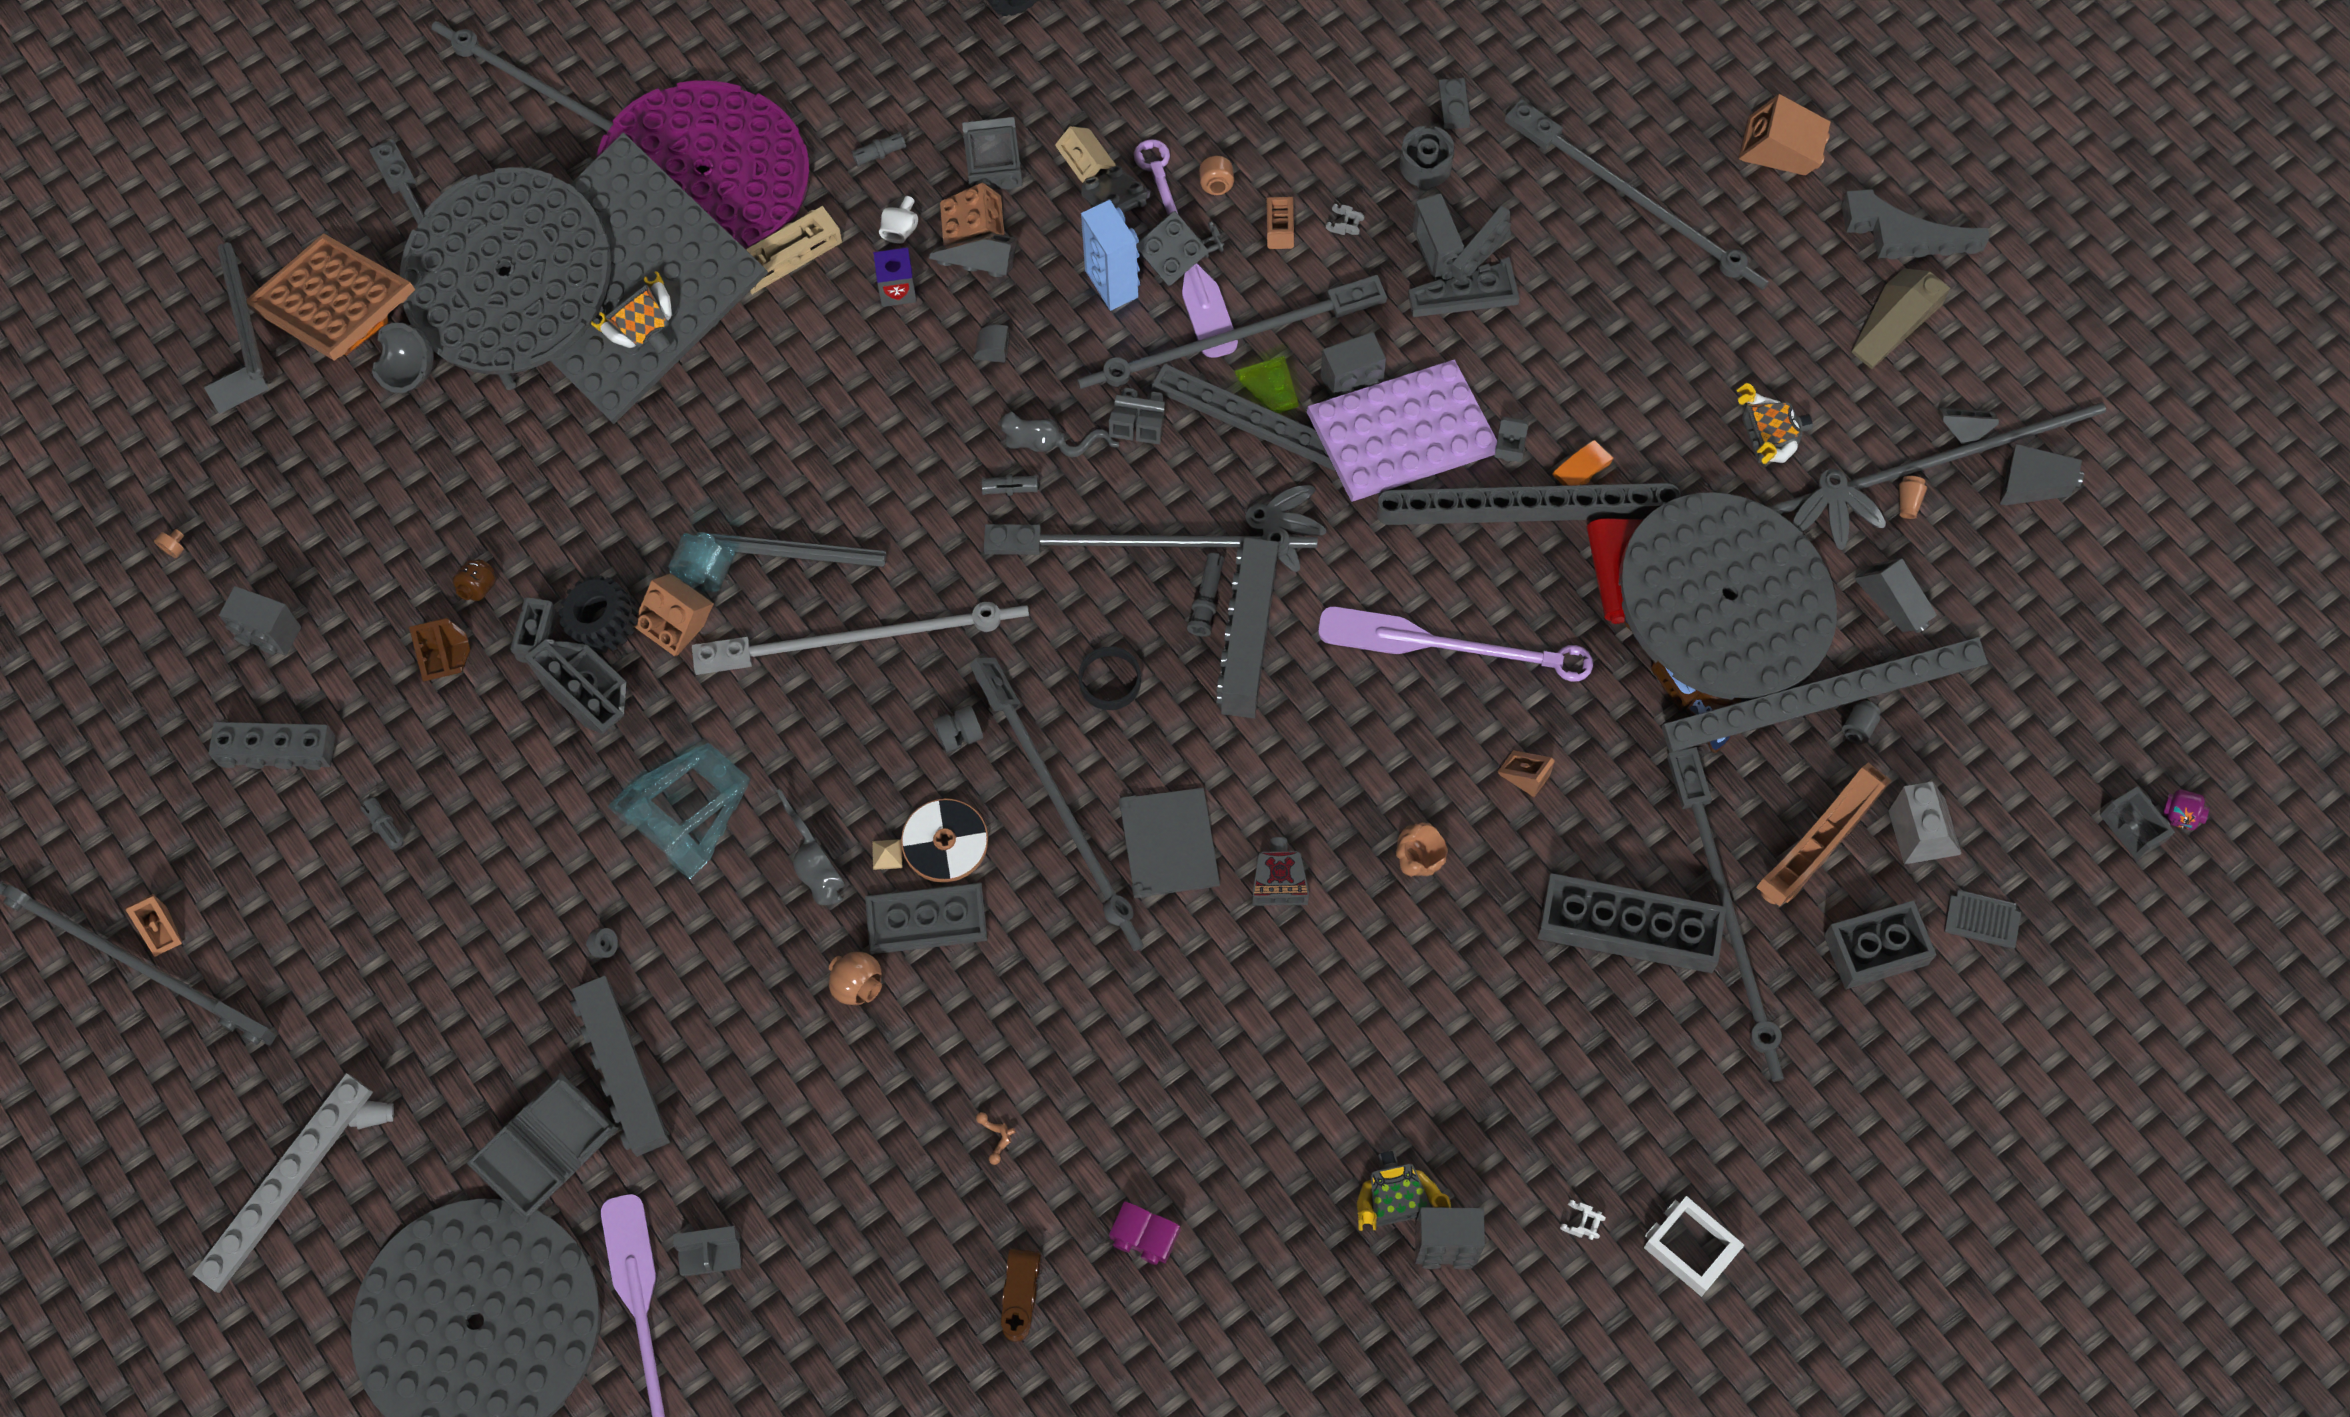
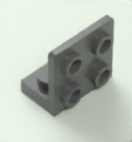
[1136,211,1208,286]

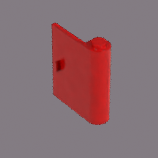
[1586,519,1643,624]

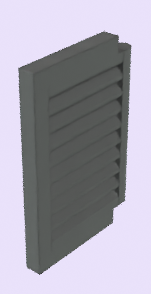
[1944,890,2021,949]

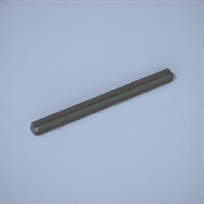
[217,242,264,380]
[695,532,887,567]

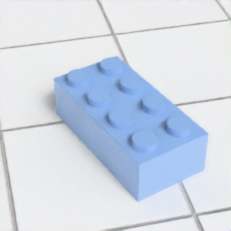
[1081,200,1140,311]

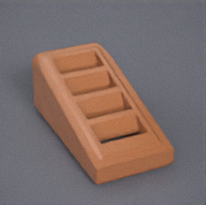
[1267,197,1294,249]

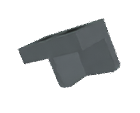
[673,1226,742,1277]

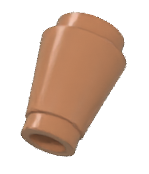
[1899,476,1927,519]

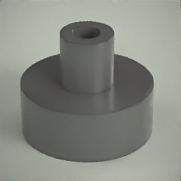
[586,928,618,958]

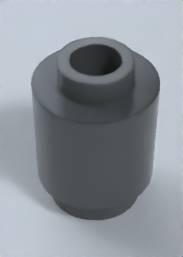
[1842,701,1881,744]

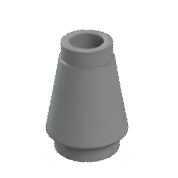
[349,1101,394,1129]

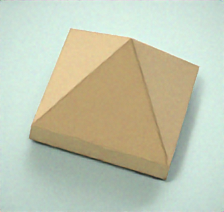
[872,839,902,870]

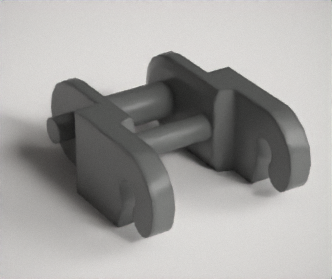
[1192,221,1224,258]

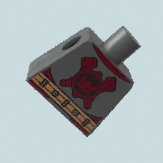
[1252,837,1309,906]

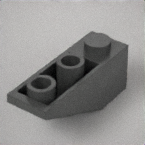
[929,233,1017,277]

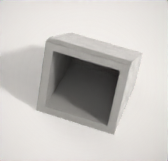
[1889,782,1961,865]

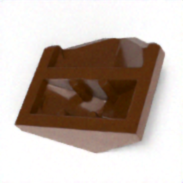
[409,618,470,682]

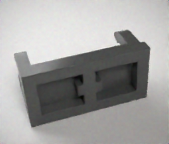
[204,365,269,414]

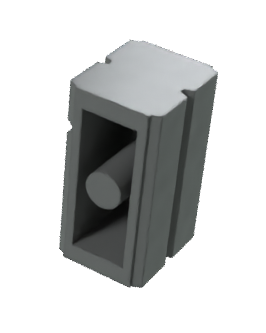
[510,597,558,663]

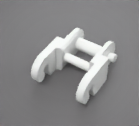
[1560,1200,1606,1240]

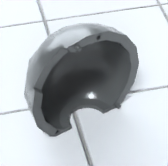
[372,323,434,393]

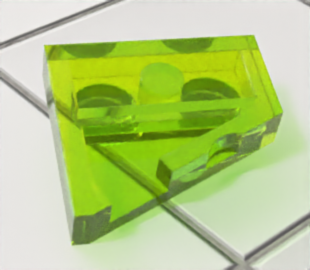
[1235,356,1299,413]

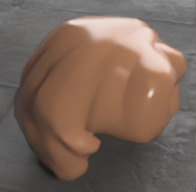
[1396,822,1448,877]

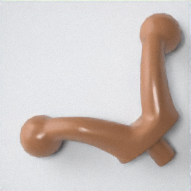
[976,1112,1016,1165]

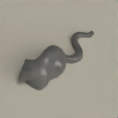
[998,412,1119,457]
[777,789,845,906]

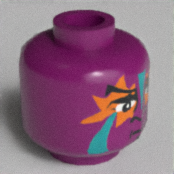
[2163,789,2210,830]

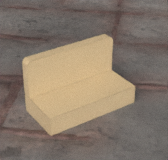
[1055,126,1116,183]

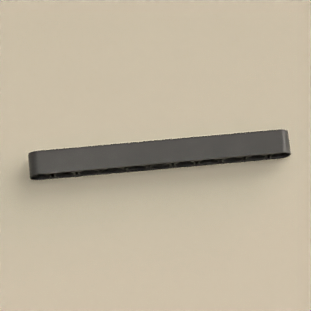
[1377,483,1681,525]

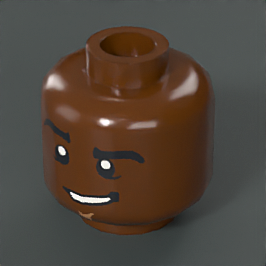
[453,559,495,601]

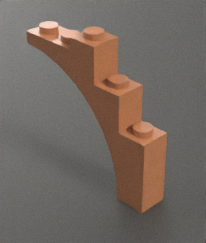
[1756,762,1892,906]

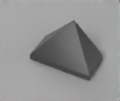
[1938,408,1999,446]

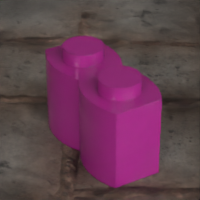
[1109,1201,1181,1265]

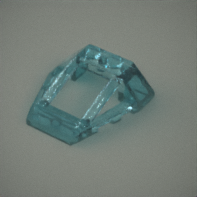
[608,743,751,880]

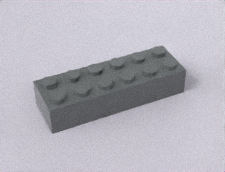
[1217,538,1278,719]
[1537,873,1726,973]

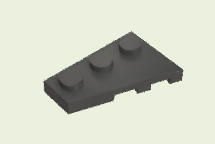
[1452,205,1511,282]

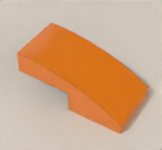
[1552,440,1614,486]

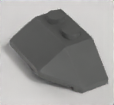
[524,639,627,734]

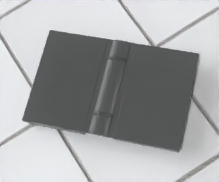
[467,1073,618,1221]

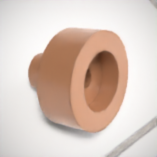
[154,529,184,558]

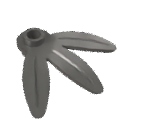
[1792,469,1886,550]
[1246,485,1326,572]

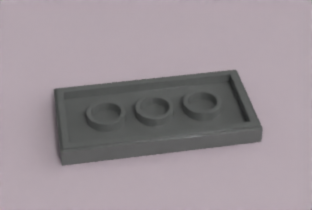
[865,883,987,954]

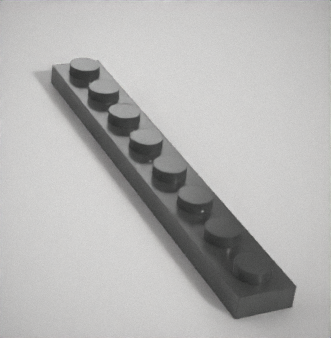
[1152,363,1336,471]

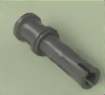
[1187,553,1225,636]

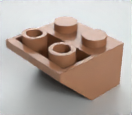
[633,573,714,656]

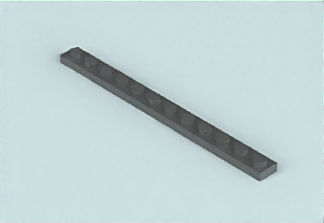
[1661,637,1988,753]

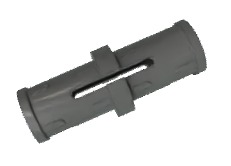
[851,132,906,167]
[982,474,1038,496]

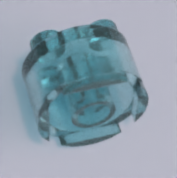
[668,532,735,592]

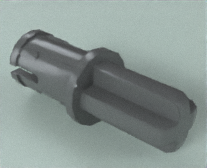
[360,798,404,850]

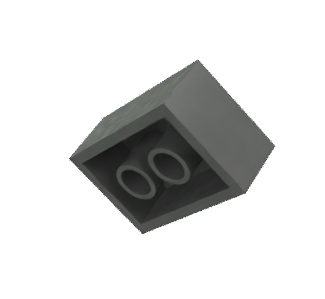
[1824,901,1936,990]
[1414,1207,1485,1270]

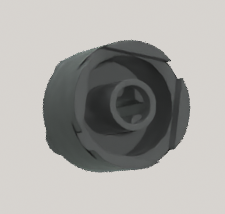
[1399,126,1454,190]

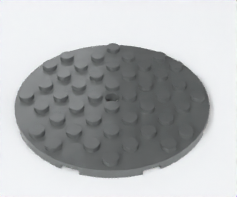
[400,167,611,375]
[1619,493,1837,700]
[351,1199,601,1417]

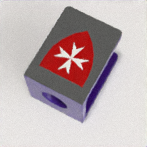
[873,248,916,307]

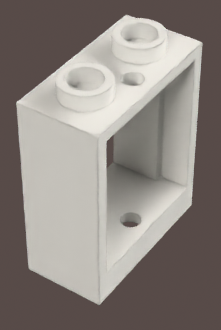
[1644,1196,1744,1297]

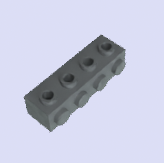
[208,722,335,770]

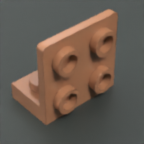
[940,182,1004,245]

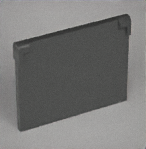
[1118,788,1220,898]

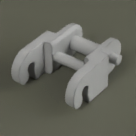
[1326,204,1365,235]

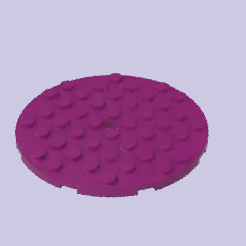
[597,81,809,249]

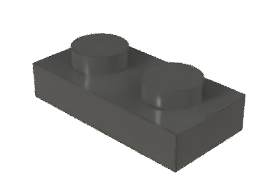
[1438,78,1470,129]

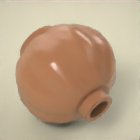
[829,951,882,1005]

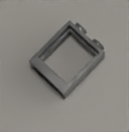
[1412,194,1464,281]

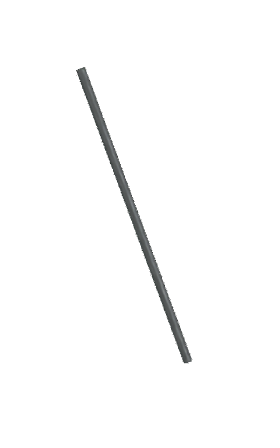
[1768,403,2106,514]

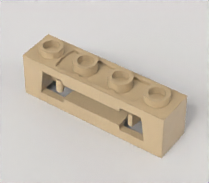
[746,206,842,294]

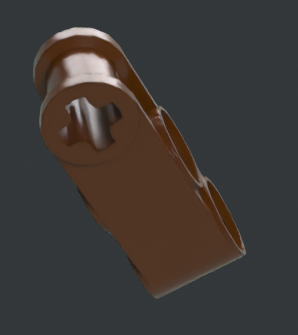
[1001,1248,1041,1342]

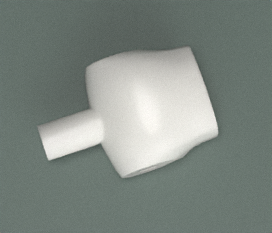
[879,196,918,243]

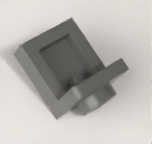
[1495,417,1529,462]

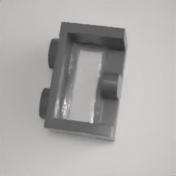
[2100,786,2175,861]

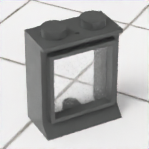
[962,117,1022,190]

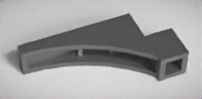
[1841,190,1990,259]

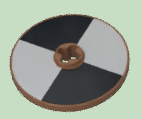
[901,799,988,882]

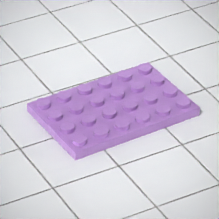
[1307,359,1497,502]

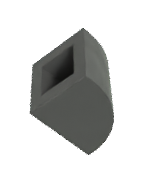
[974,325,1010,363]

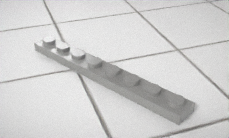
[193,1073,373,1293]

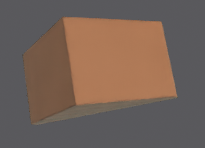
[1498,750,1555,797]
[125,894,182,957]

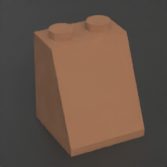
[1739,94,1831,175]

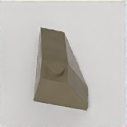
[1852,269,1951,369]

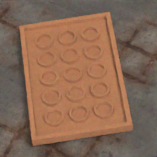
[246,233,415,361]

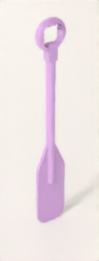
[1134,139,1238,358]
[1318,607,1593,682]
[601,1194,665,1417]

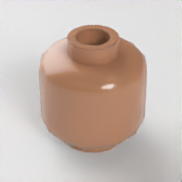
[1199,156,1234,195]

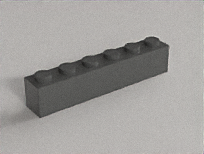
[570,976,671,1157]

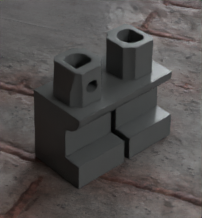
[1109,388,1165,445]

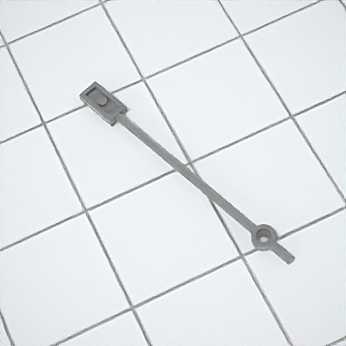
[692,602,1029,675]

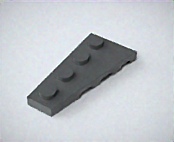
[1408,257,1519,317]

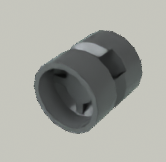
[932,705,984,754]

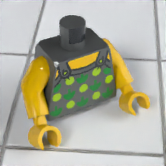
[1356,1151,1451,1231]

